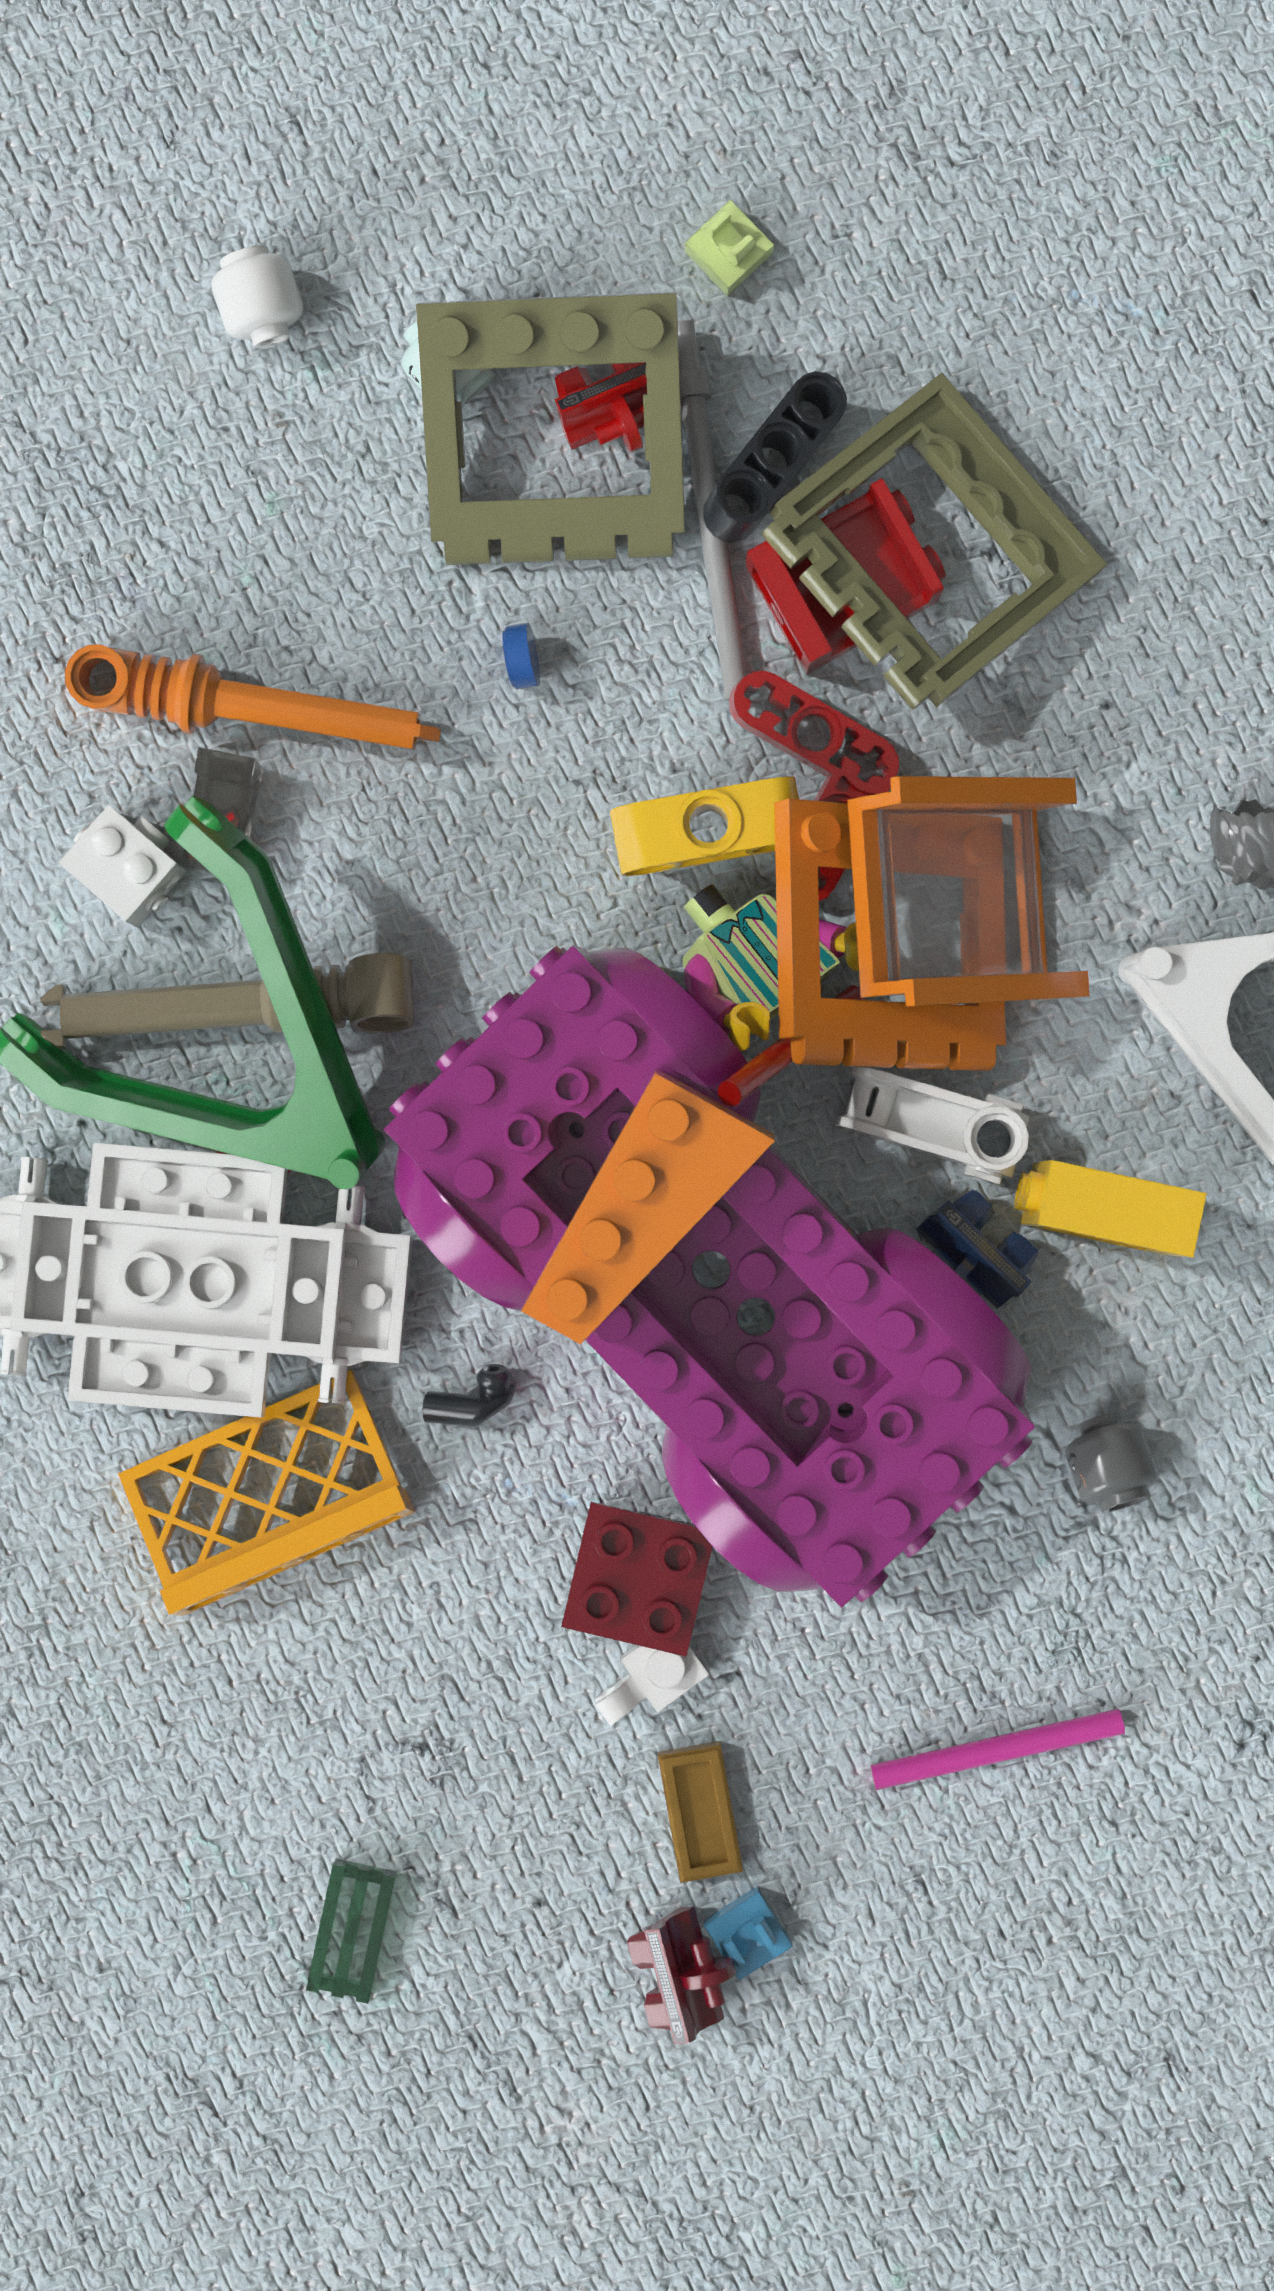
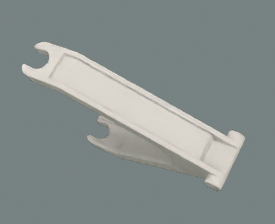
[1118,933,1274,1166]

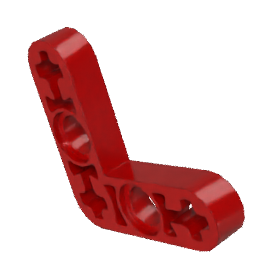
[729,671,899,901]

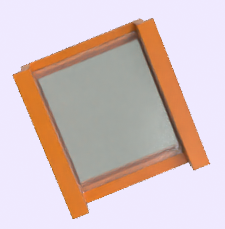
[847,776,1090,1007]

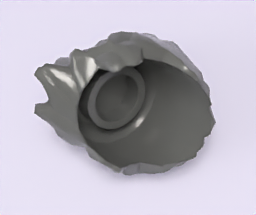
[1210,799,1274,890]

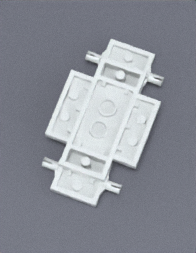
[0,1143,412,1417]

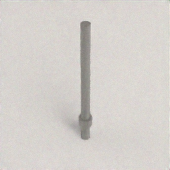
[678,320,750,701]

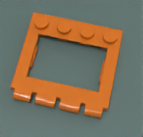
[774,798,1006,1071]

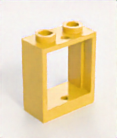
[1014,1160,1207,1258]

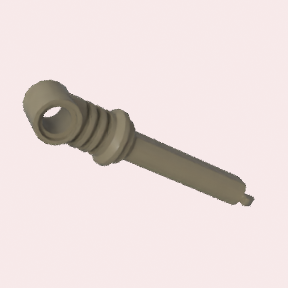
[40,953,415,1049]

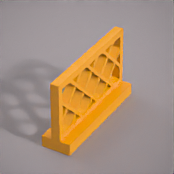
[118,1369,415,1616]

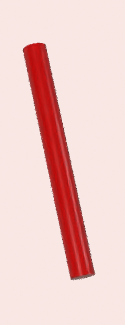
[718,985,867,1106]

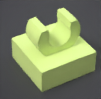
[684,200,774,296]

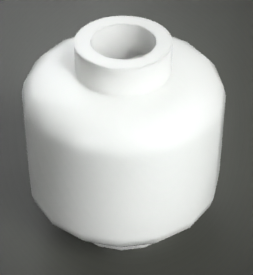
[211,245,303,348]

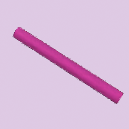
[870,1709,1125,1790]

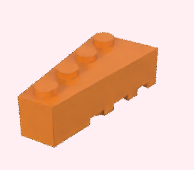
[521,1068,775,1345]

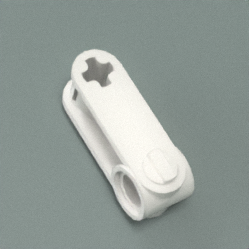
[835,1067,1030,1185]

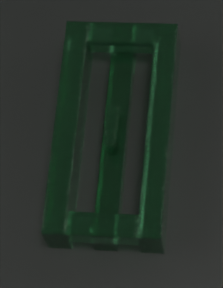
[306,1858,397,2004]

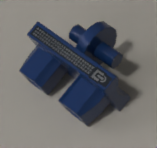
[916,1189,1039,1309]

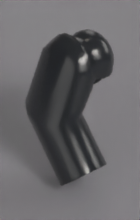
[422,1364,515,1427]

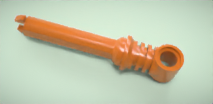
[65,644,441,750]

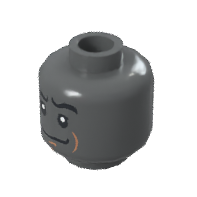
[1065,1413,1160,1513]

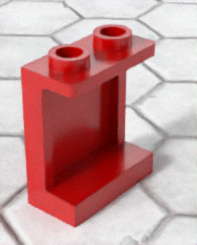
[745,478,946,675]

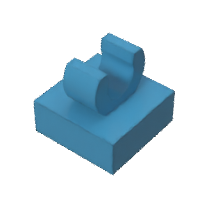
[704,1886,793,1981]

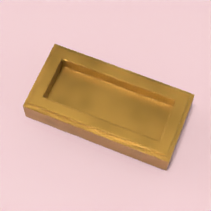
[658,1741,743,1883]

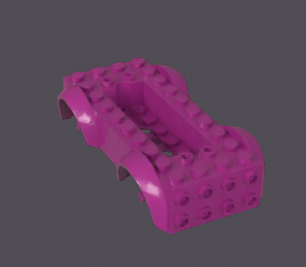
[383,945,1035,1608]

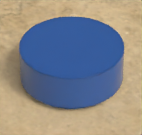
[502,623,540,690]

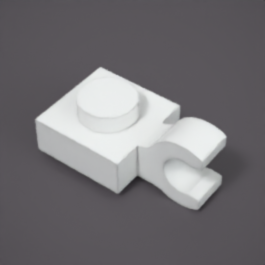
[594,1645,709,1726]

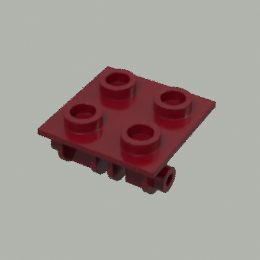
[561,1501,713,1657]

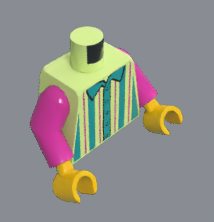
[682,884,859,1051]

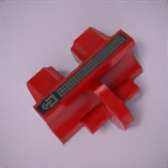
[554,362,647,453]

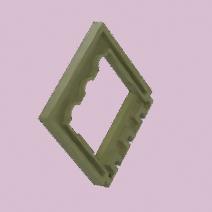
[416,292,685,565]
[761,373,1107,710]

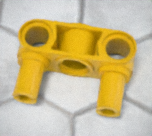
[610,776,799,876]

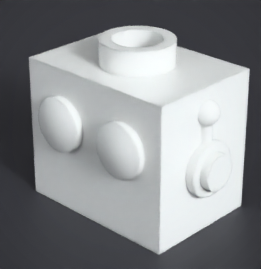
[58,805,187,928]

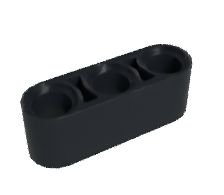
[703,371,847,543]

